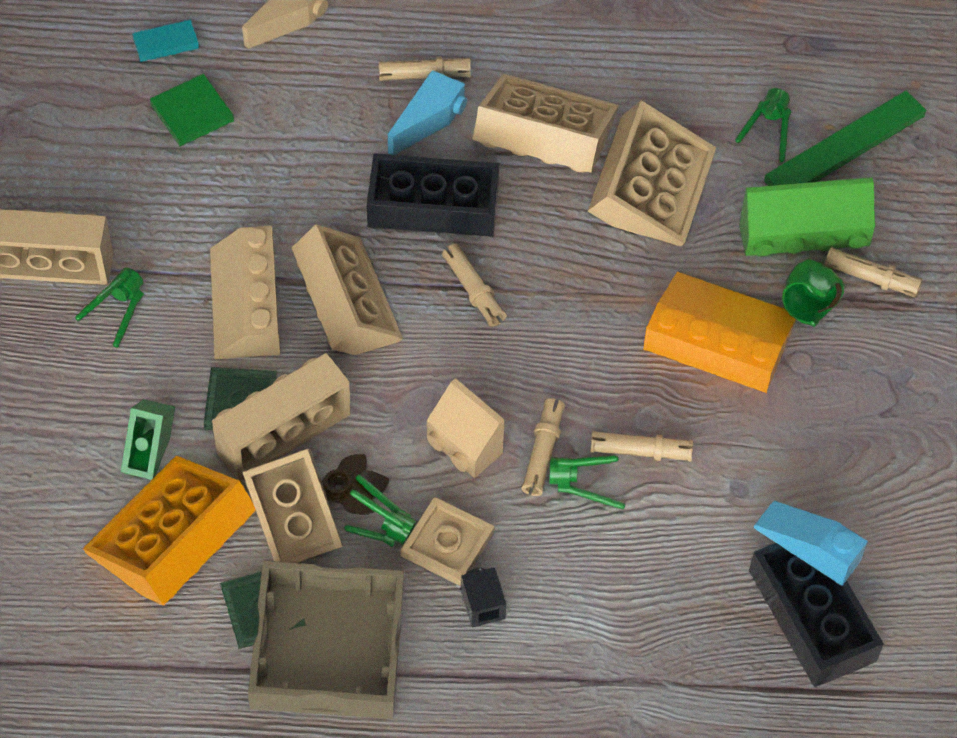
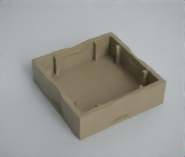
[248,561,404,719]

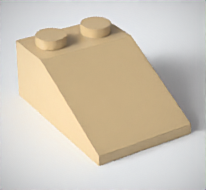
[242,449,343,563]

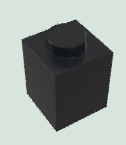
[461,567,506,627]

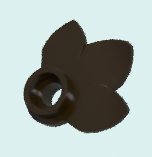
[322,454,389,515]

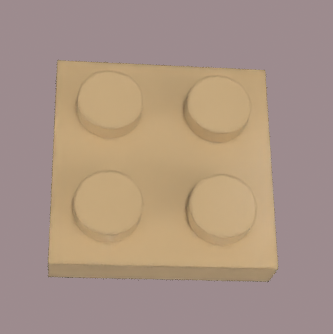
[400,497,495,586]

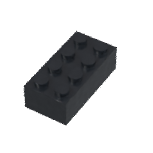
[366,153,500,237]
[749,543,884,688]

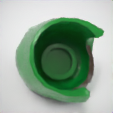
[782,259,844,327]

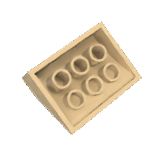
[472,74,619,173]
[588,100,716,246]

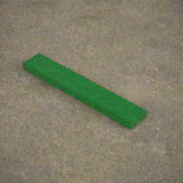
[764,91,926,186]

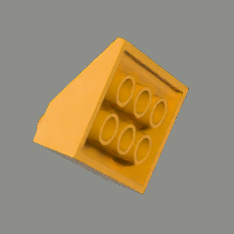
[643,271,797,393]
[83,455,256,606]

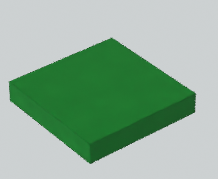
[150,74,234,147]

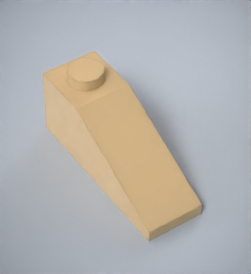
[242,0,328,49]

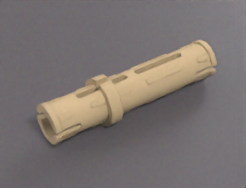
[379,56,471,81]
[442,243,506,327]
[824,247,923,298]
[521,398,565,496]
[590,431,693,462]

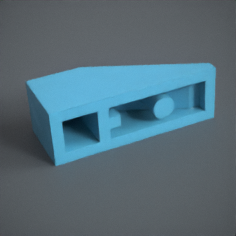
[387,70,467,155]
[754,501,868,585]

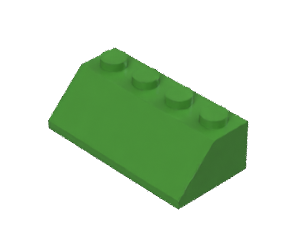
[739,177,875,256]

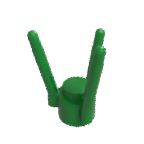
[735,88,791,162]
[75,267,144,348]
[549,455,626,509]
[344,475,417,547]

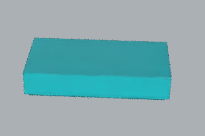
[132,19,199,62]

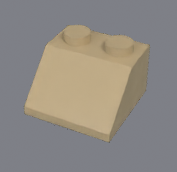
[427,378,504,478]

